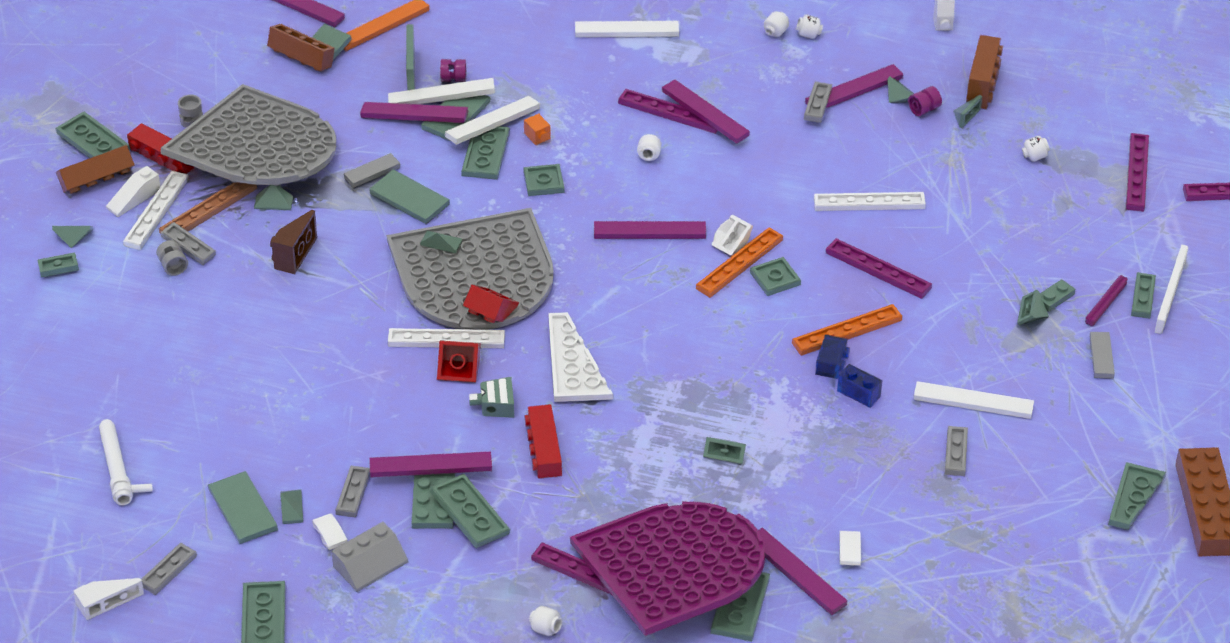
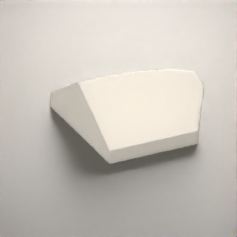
[712,215,753,256]

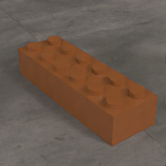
[1175,447,1230,557]

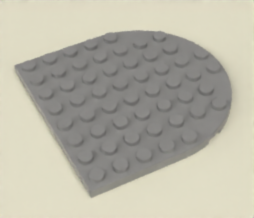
[161,84,336,186]
[386,208,553,330]

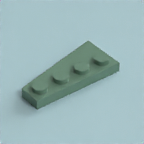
[1108,462,1166,530]

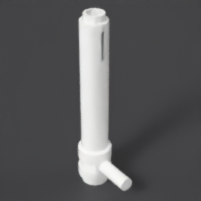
[99,419,153,505]

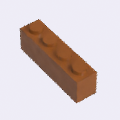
[267,24,335,71]
[56,145,135,194]

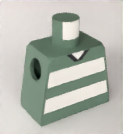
[469,377,514,418]

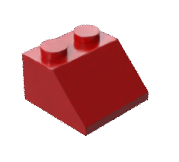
[463,284,519,323]
[437,340,481,382]

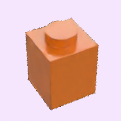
[524,114,551,145]

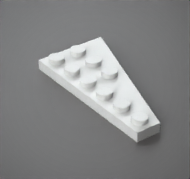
[548,312,613,402]

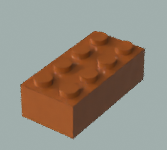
[966,35,1003,109]

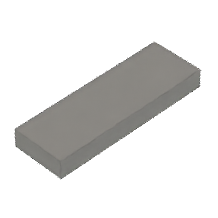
[804,82,832,123]
[344,153,400,188]
[161,222,216,265]
[1089,332,1115,378]
[945,426,968,476]
[336,465,370,518]
[141,543,197,595]

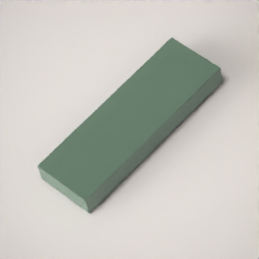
[1131,272,1156,319]

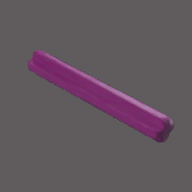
[1085,275,1128,326]

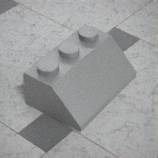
[332,522,408,592]

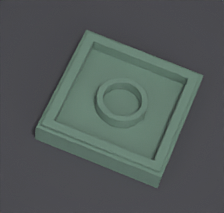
[312,24,352,60]
[523,164,564,196]
[750,257,801,296]

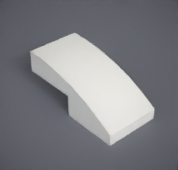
[312,513,348,550]
[839,531,861,565]

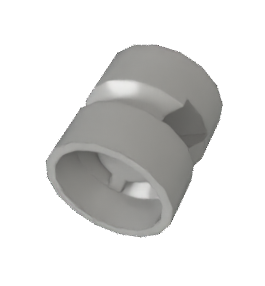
[178,95,203,128]
[156,240,188,276]

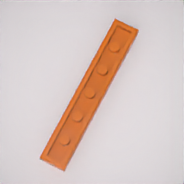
[344,0,430,51]
[696,227,783,298]
[792,304,902,356]

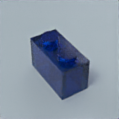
[815,334,850,379]
[837,364,882,408]

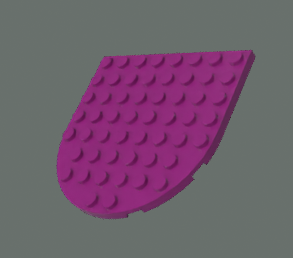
[570,501,765,636]

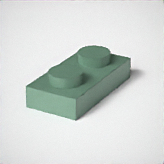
[37,252,79,278]
[1040,279,1076,312]

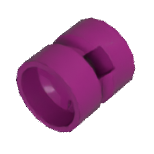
[440,59,466,82]
[908,86,942,117]

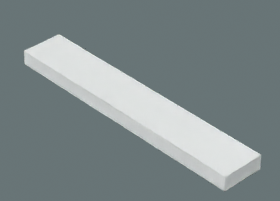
[575,21,679,37]
[388,78,495,105]
[445,96,540,145]
[123,171,189,250]
[814,192,926,211]
[1155,245,1189,334]
[388,328,505,349]
[913,381,1034,419]

